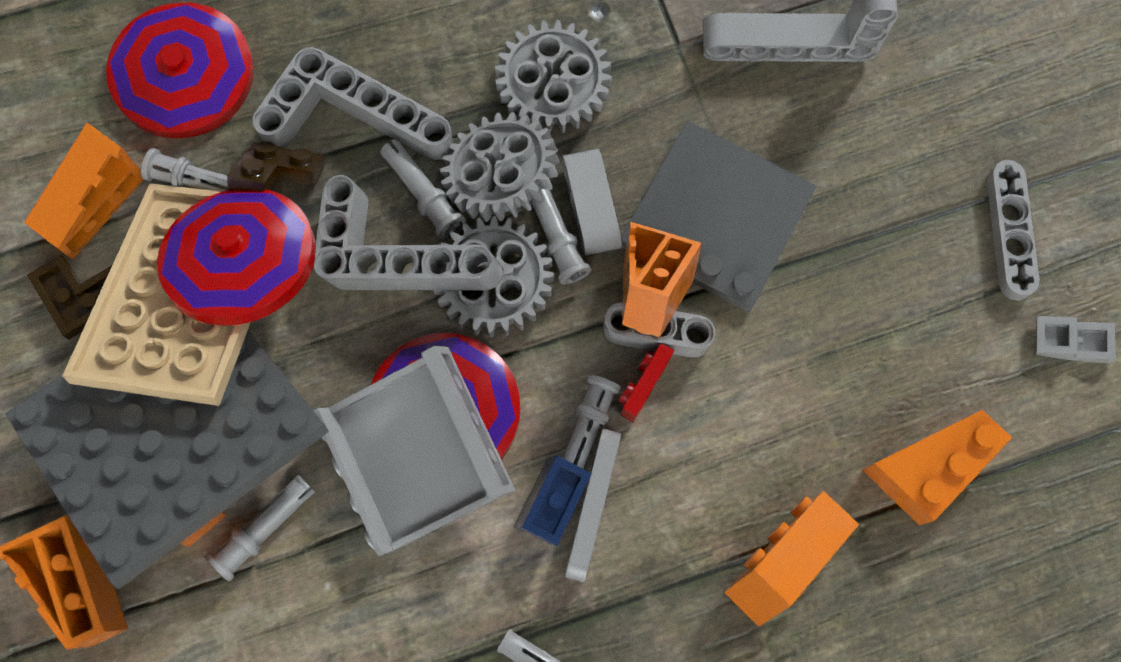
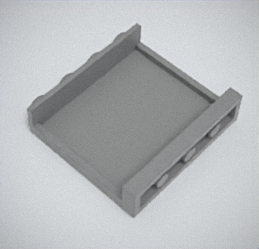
[313,346,516,557]

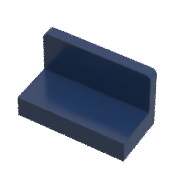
[514,455,592,546]

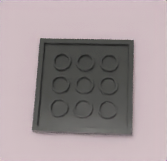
[621,120,817,313]

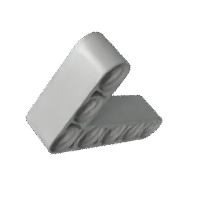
[703,0,898,62]
[253,47,453,160]
[313,175,503,290]

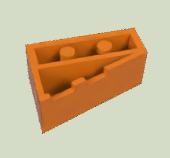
[24,123,144,260]
[622,222,702,337]
[862,410,1012,526]
[724,491,859,627]
[0,516,129,650]

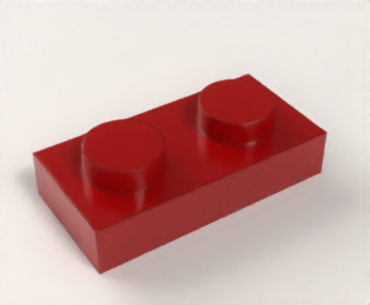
[619,343,675,423]

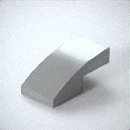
[1036,316,1116,363]

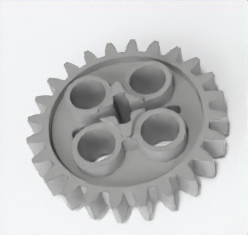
[495,20,612,133]
[440,112,560,222]
[433,216,554,337]

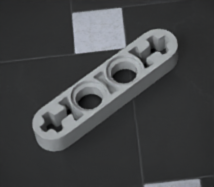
[987,160,1040,301]
[565,429,622,582]

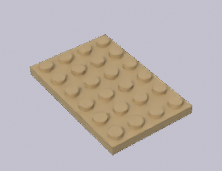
[62,183,251,406]

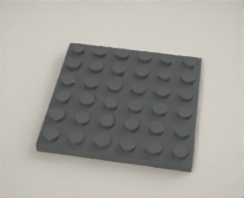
[5,331,329,589]

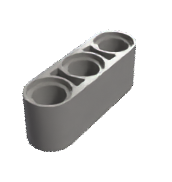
[562,149,622,256]
[603,303,715,358]

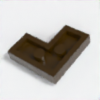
[227,142,325,191]
[27,255,112,340]

